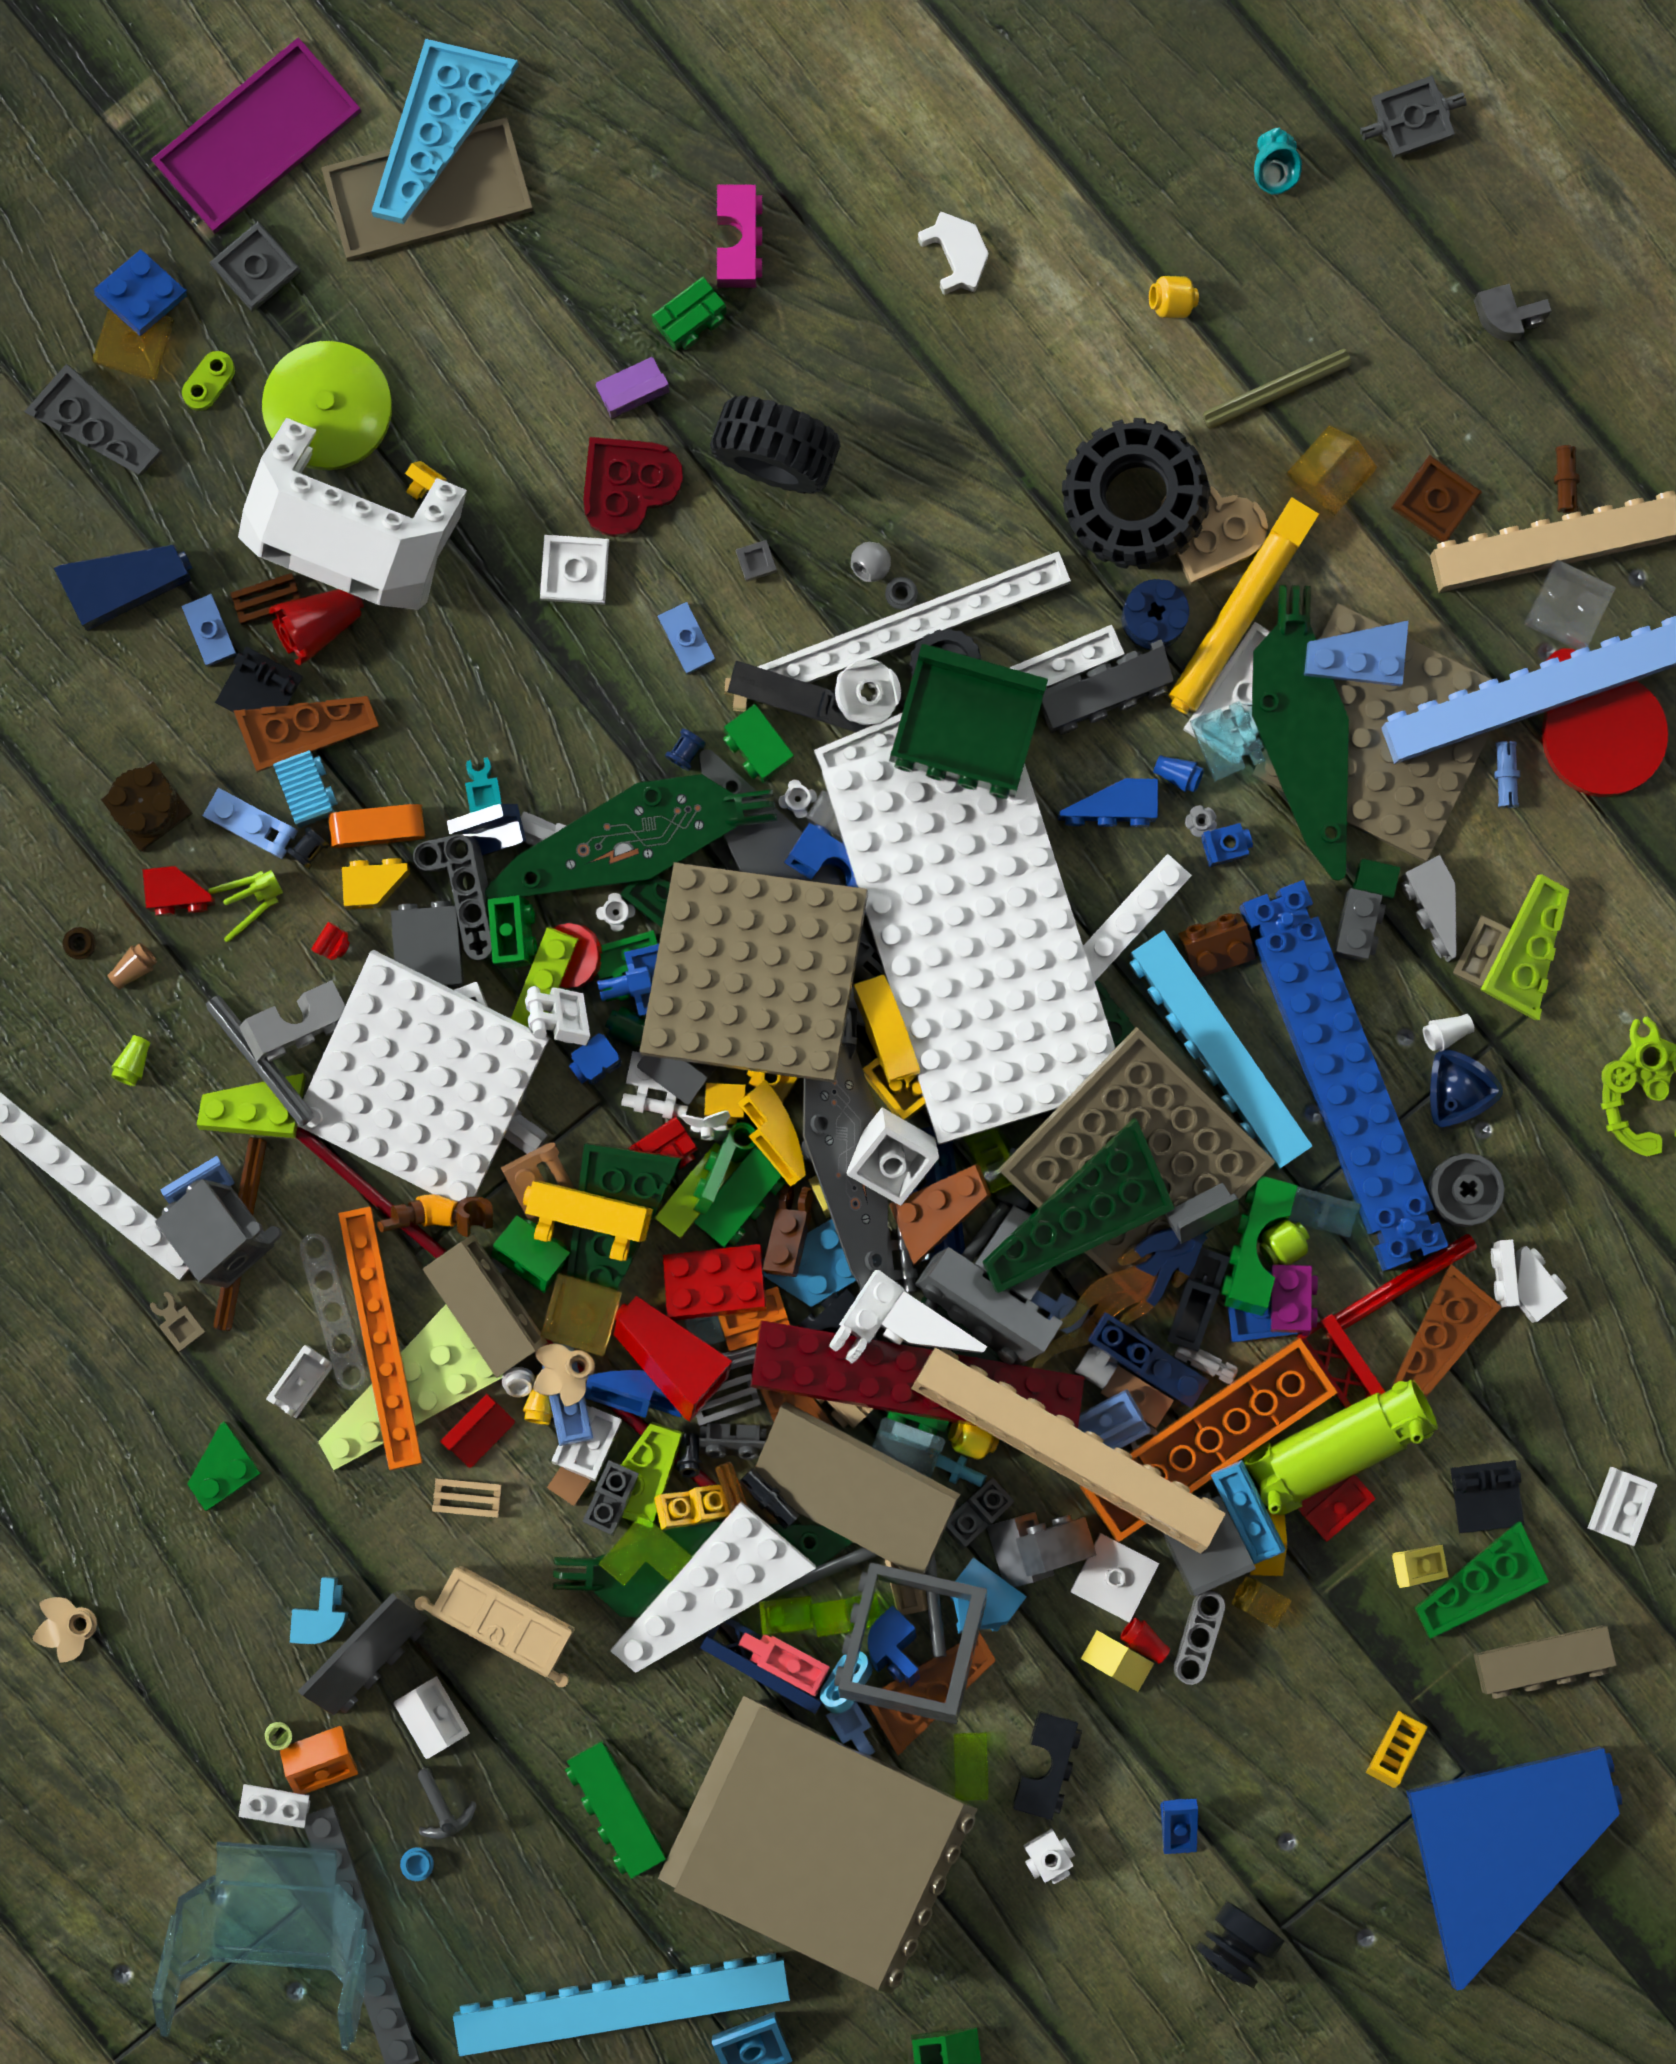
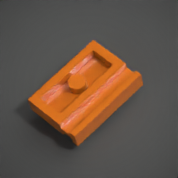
[718,1286,790,1352]

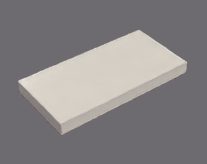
[1183,622,1270,765]

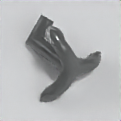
[418,1766,476,1839]

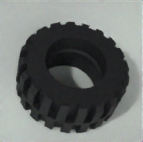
[710,396,841,494]

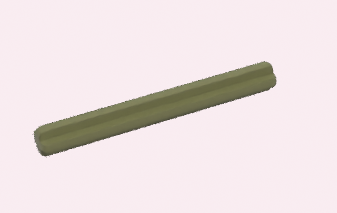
[1202,349,1351,429]

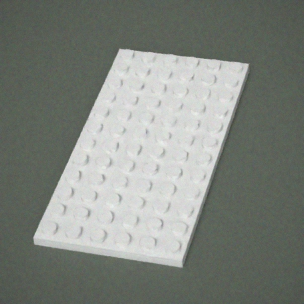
[822,749,1115,1145]

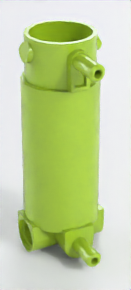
[1243,1379,1438,1515]

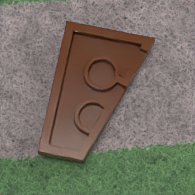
[889,1165,991,1265]

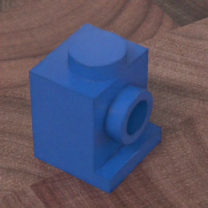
[1201,823,1253,868]

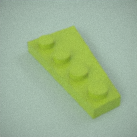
[1480,874,1569,1020]

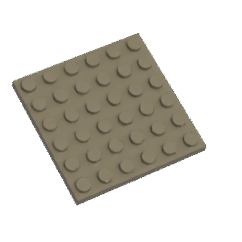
[1251,603,1492,863]
[640,863,868,1083]
[998,1027,1275,1303]

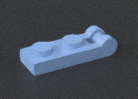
[202,788,298,859]

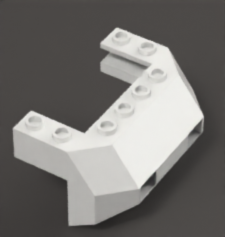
[238,418,467,610]

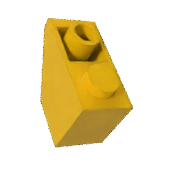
[342,858,410,910]

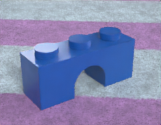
[784,823,866,915]

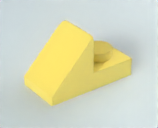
[1392,1545,1449,1588]

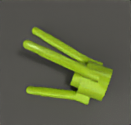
[208,870,283,942]

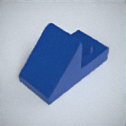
[1160,1799,1198,1854]

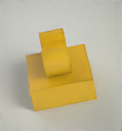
[405,461,447,500]

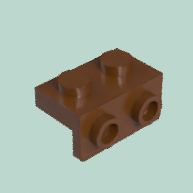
[1178,913,1256,979]

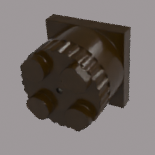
[101,761,193,852]

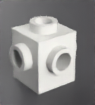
[1023,1828,1075,1884]

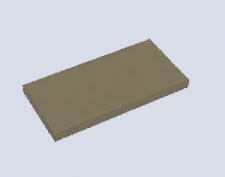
[321,117,533,262]
[755,1402,961,1574]

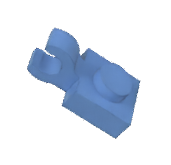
[1030,1290,1090,1338]
[826,1701,875,1755]

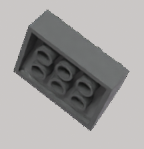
[298,1590,429,1716]

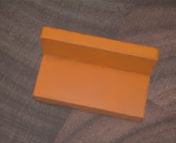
[280,1726,358,1794]

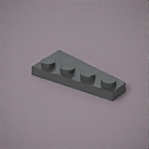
[24,364,163,476]

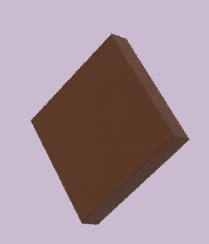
[1391,455,1482,543]

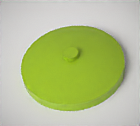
[262,341,392,470]

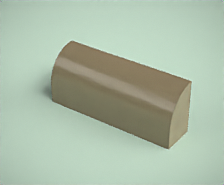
[422,1234,548,1378]

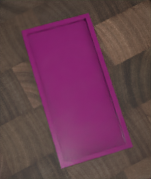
[151,37,361,234]

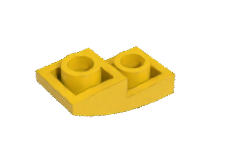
[654,1484,730,1530]

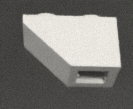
[1515,1246,1568,1323]

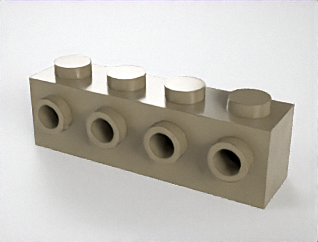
[1473,1625,1617,1699]

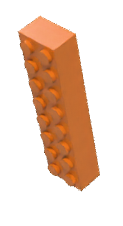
[1079,1338,1338,1542]

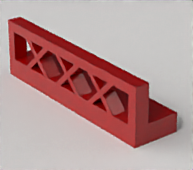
[1296,1314,1385,1408]

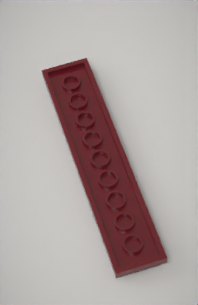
[750,1320,1085,1429]

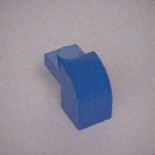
[868,1605,920,1687]

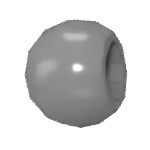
[851,542,891,582]

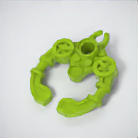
[1601,1016,1676,1156]

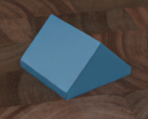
[712,2012,792,2064]

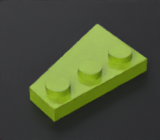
[197,1073,306,1138]
[621,1422,684,1527]

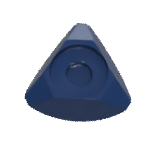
[1430,1049,1503,1127]

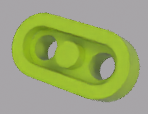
[182,351,235,411]

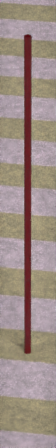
[296,1126,739,1513]

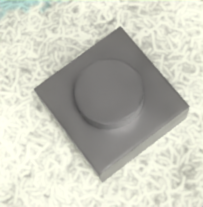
[736,540,777,582]

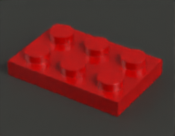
[663,1244,767,1321]

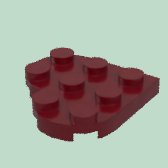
[583,437,683,537]

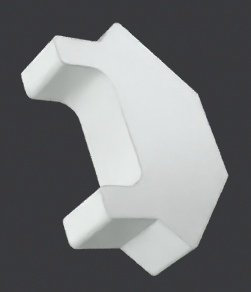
[918,212,989,295]

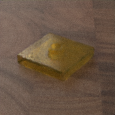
[92,309,174,381]
[540,1273,622,1356]

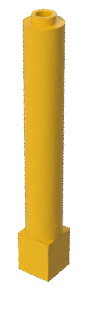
[1168,497,1319,714]

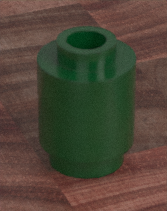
[605,1006,646,1049]

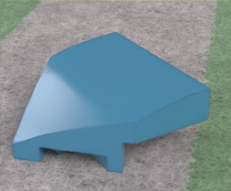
[950,1557,1027,1634]

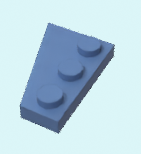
[1304,620,1409,686]

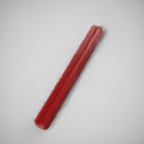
[1334,1234,1477,1330]

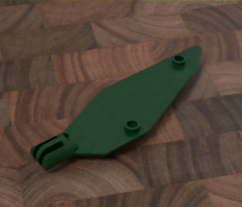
[1252,585,1349,881]
[552,1521,853,1618]

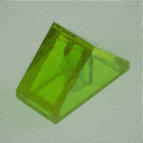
[811,1592,881,1637]
[759,1596,814,1635]

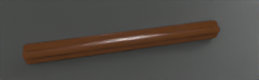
[213,1137,267,1331]

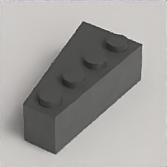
[915,1247,1063,1365]

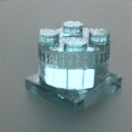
[872,1417,945,1478]

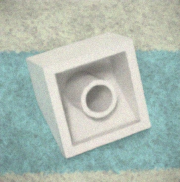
[847,1107,939,1206]

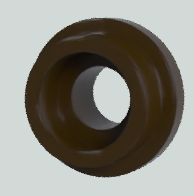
[63,927,96,960]

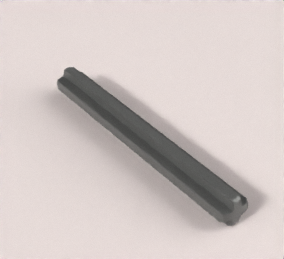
[206,995,314,1126]

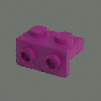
[1271,1265,1318,1336]

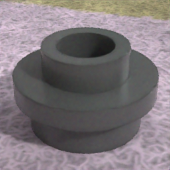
[885,577,918,610]

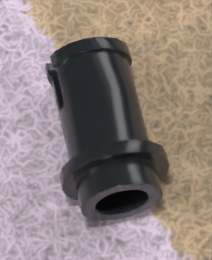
[676,1433,703,1478]

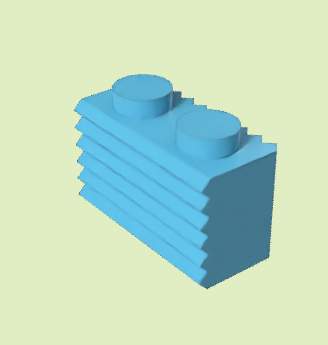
[273,750,338,828]

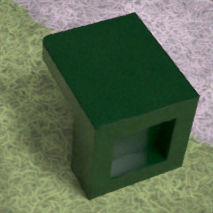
[1353,858,1401,899]

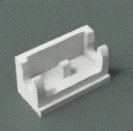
[266,1345,335,1418]

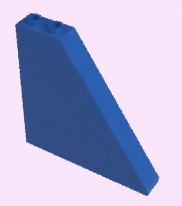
[1406,1746,1622,1991]

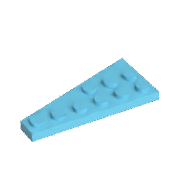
[371,39,519,224]

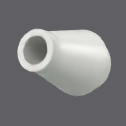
[1423,1014,1474,1051]

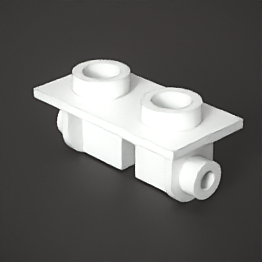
[239,1784,310,1828]

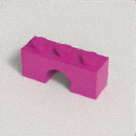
[717,185,762,288]

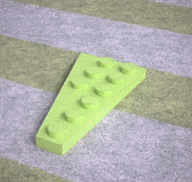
[318,1304,504,1471]

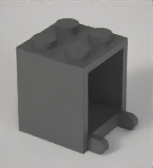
[155,1179,282,1288]

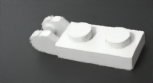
[829,1270,904,1363]

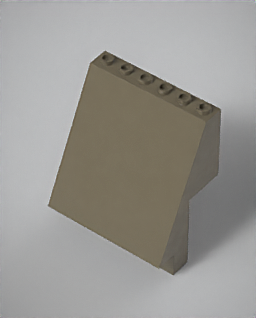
[658,1696,977,1994]

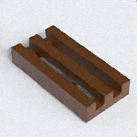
[230,573,301,625]

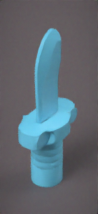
[917,1450,987,1487]

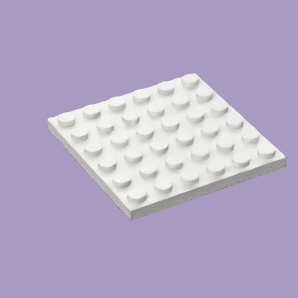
[297,950,550,1202]

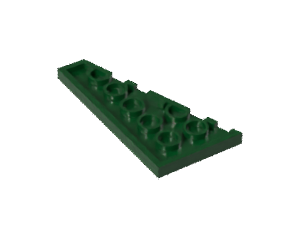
[982,1118,1175,1293]

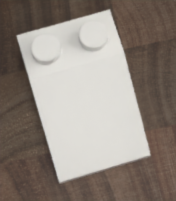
[881,1291,987,1353]

